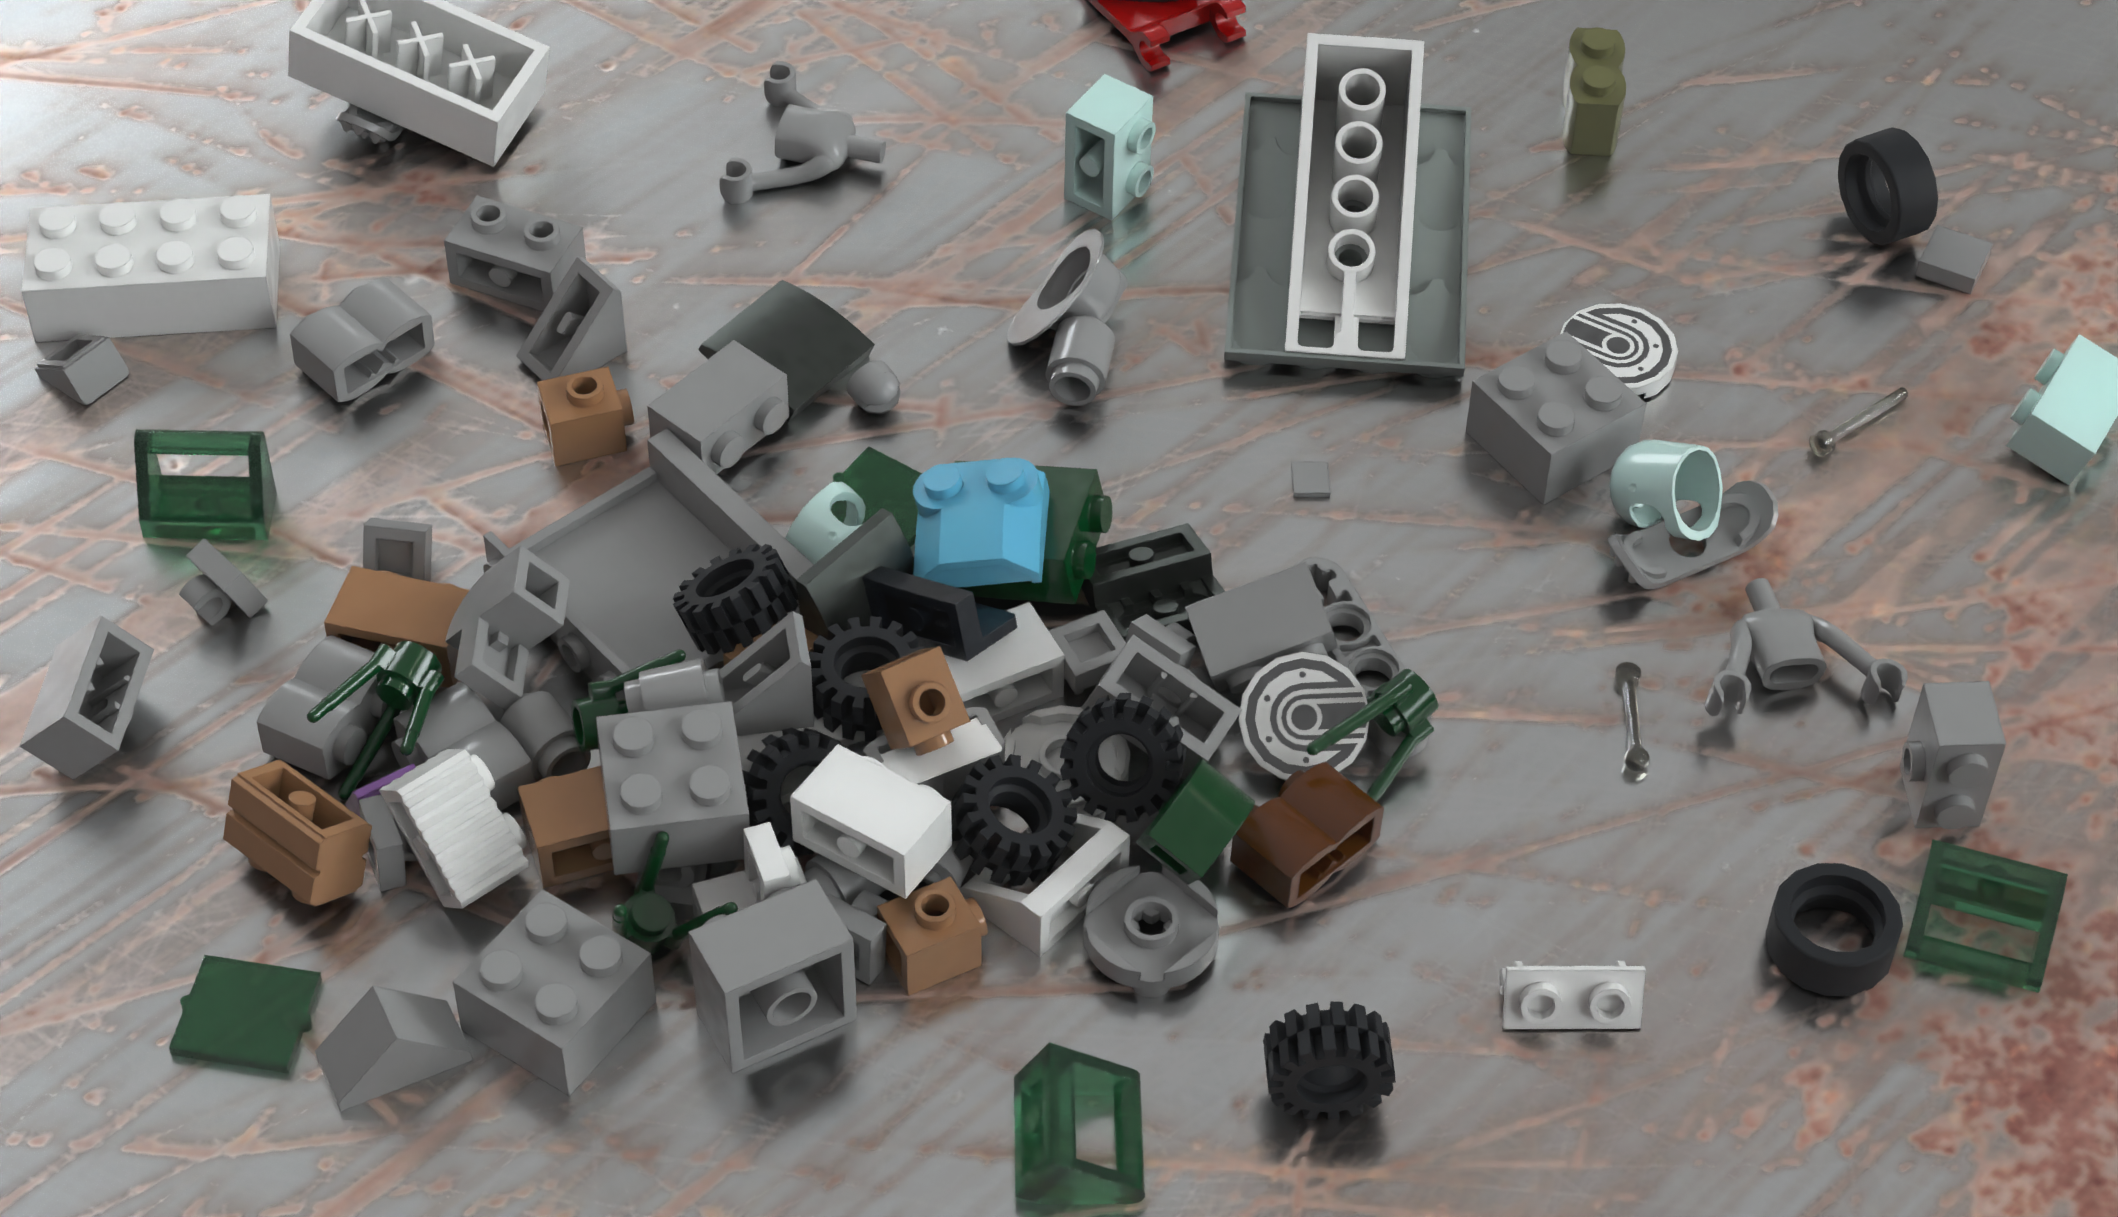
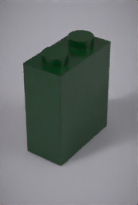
[954,460,1113,604]

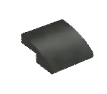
[698,280,875,422]
[796,508,914,640]
[1081,523,1225,640]

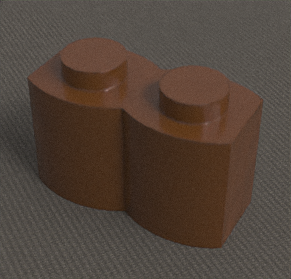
[1230,762,1384,908]

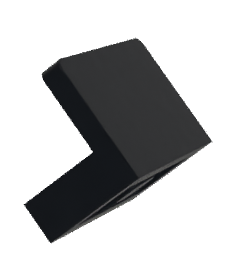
[863,566,1018,662]

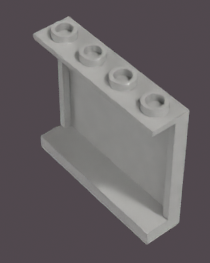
[483,428,814,699]

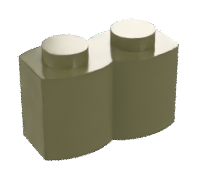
[1562,27,1626,157]

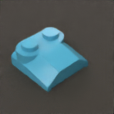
[913,458,1050,588]

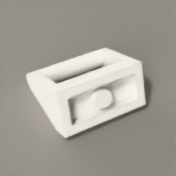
[960,813,1130,957]

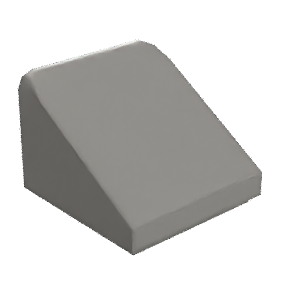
[34,334,129,405]

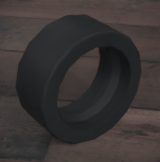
[1838,127,1938,245]
[1766,863,1903,996]

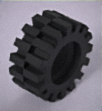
[673,544,799,655]
[809,616,924,742]
[1060,693,1186,823]
[742,728,852,855]
[951,754,1077,886]
[1263,1001,1396,1120]

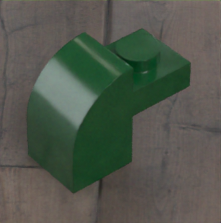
[1136,758,1255,885]

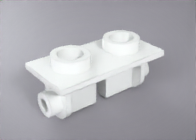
[1499,961,1646,1029]

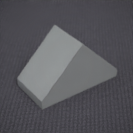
[516,257,627,380]
[719,611,814,736]
[315,986,473,1111]

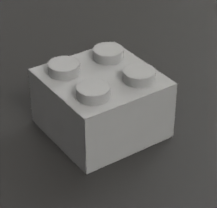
[1466,331,1646,505]
[596,701,749,875]
[689,879,857,1073]
[453,889,656,1096]

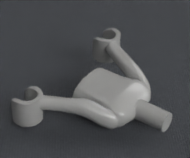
[719,61,886,204]
[1705,578,1908,716]

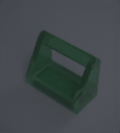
[134,429,277,540]
[1903,839,2068,993]
[1014,1042,1145,1204]

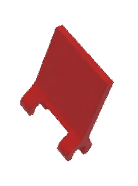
[1088,0,1246,71]

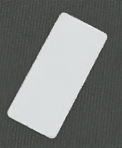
[880,718,1002,784]

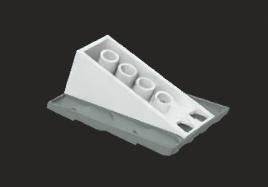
[1224,33,1472,378]

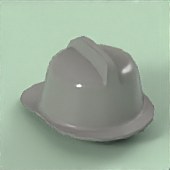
[1007,229,1127,346]

